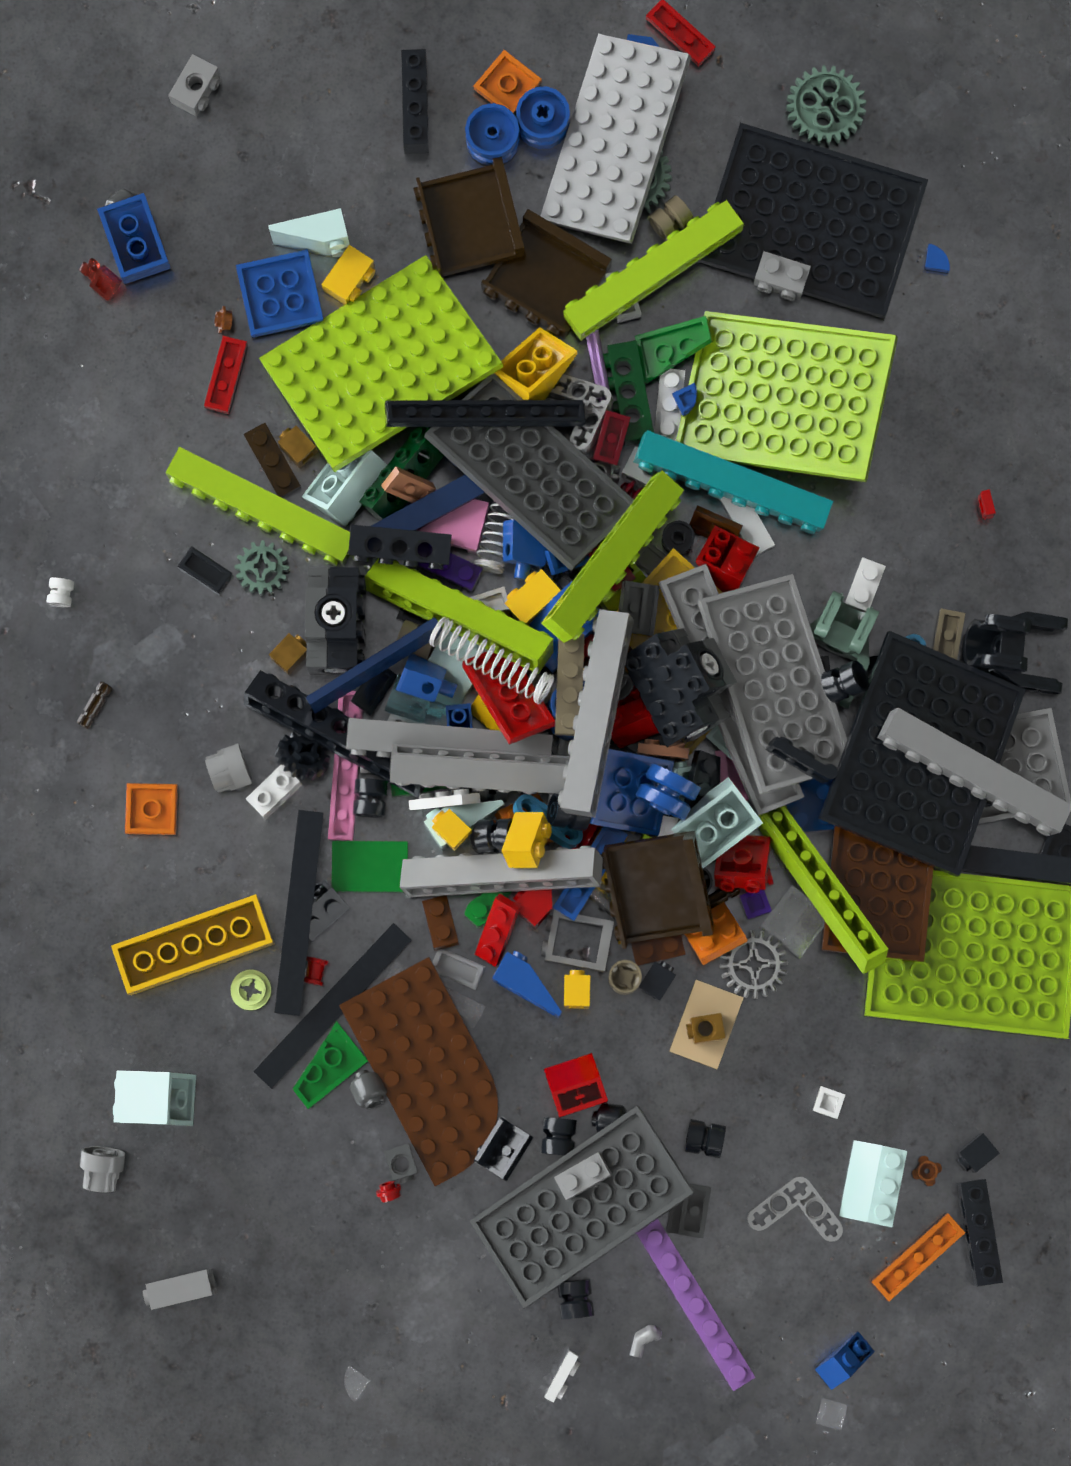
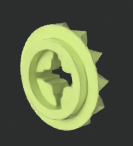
[230,970,271,1010]

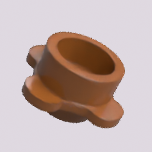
[214,306,232,333]
[912,1156,942,1186]

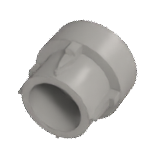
[205,743,252,793]
[80,1146,125,1192]

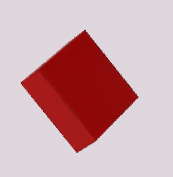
[977,489,996,520]

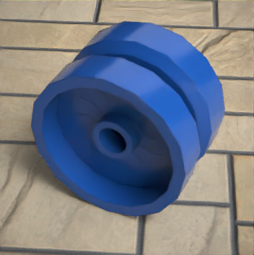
[516,86,570,149]
[465,103,520,166]
[635,763,701,821]

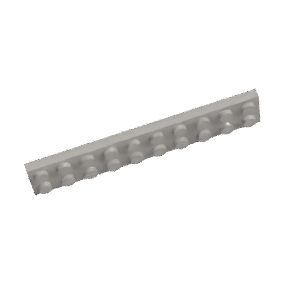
[658,564,804,816]

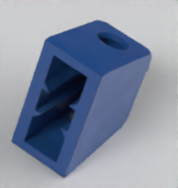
[503,519,548,581]
[396,653,458,702]

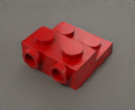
[714,835,771,893]

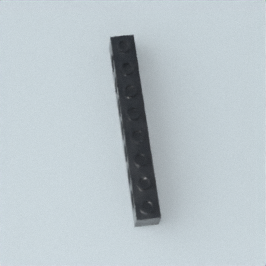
[244,670,425,798]

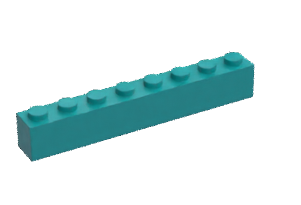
[633,430,833,534]

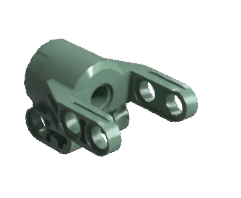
[810,591,879,709]

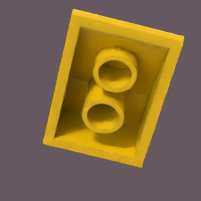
[494,327,578,400]

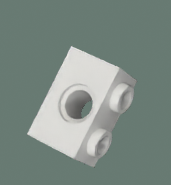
[246,765,302,820]

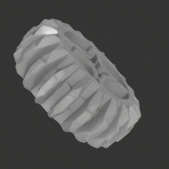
[719,930,788,999]

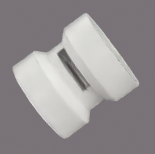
[46,578,75,607]

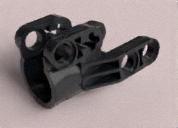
[963,611,1068,694]

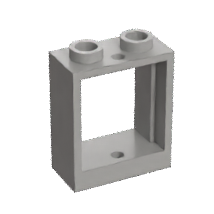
[541,910,614,973]
[143,1268,217,1310]

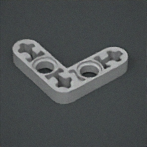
[549,374,614,455]
[747,1177,843,1242]

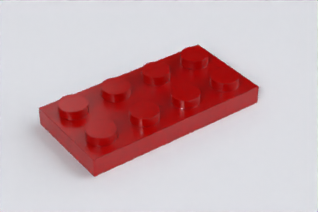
[462,651,555,745]

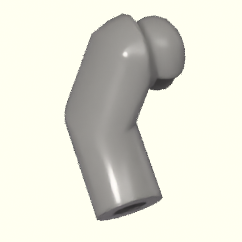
[630,1325,662,1358]

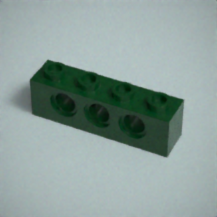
[603,340,654,446]
[359,427,444,521]

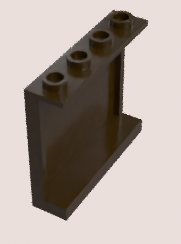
[413,156,526,277]
[481,209,612,339]
[600,831,715,949]

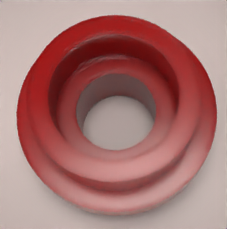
[376,1181,401,1202]

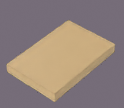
[669,980,744,1070]

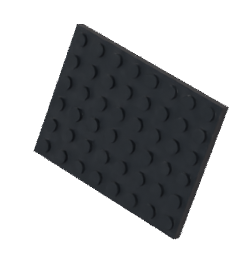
[698,122,928,319]
[818,631,1026,877]

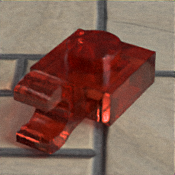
[79,258,122,301]

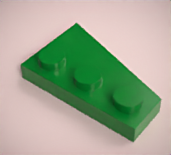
[635,316,713,384]
[292,1021,369,1109]

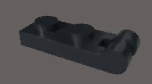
[765,737,838,783]

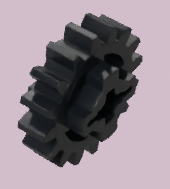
[275,732,331,781]

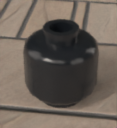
[592,1103,627,1133]

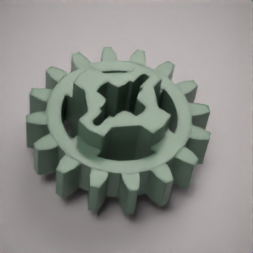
[235,540,290,596]

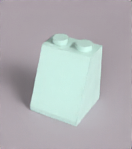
[113,1071,196,1126]

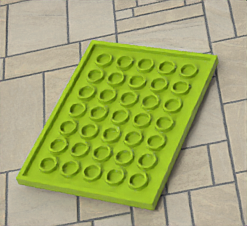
[259,255,503,472]
[676,311,898,482]
[864,870,1071,1039]

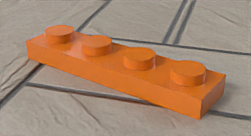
[871,1213,965,1302]

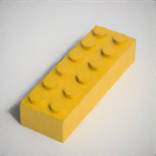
[111,894,275,996]

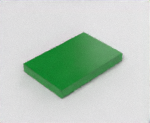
[331,841,408,893]

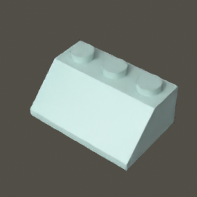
[302,450,387,526]
[839,1140,907,1227]

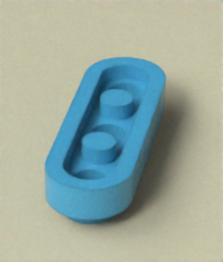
[513,794,583,849]

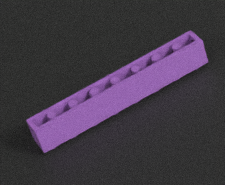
[636,1219,755,1391]

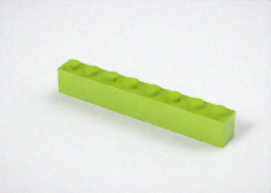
[564,200,744,341]
[165,447,350,566]
[541,470,684,643]
[365,558,554,674]
[752,805,888,974]

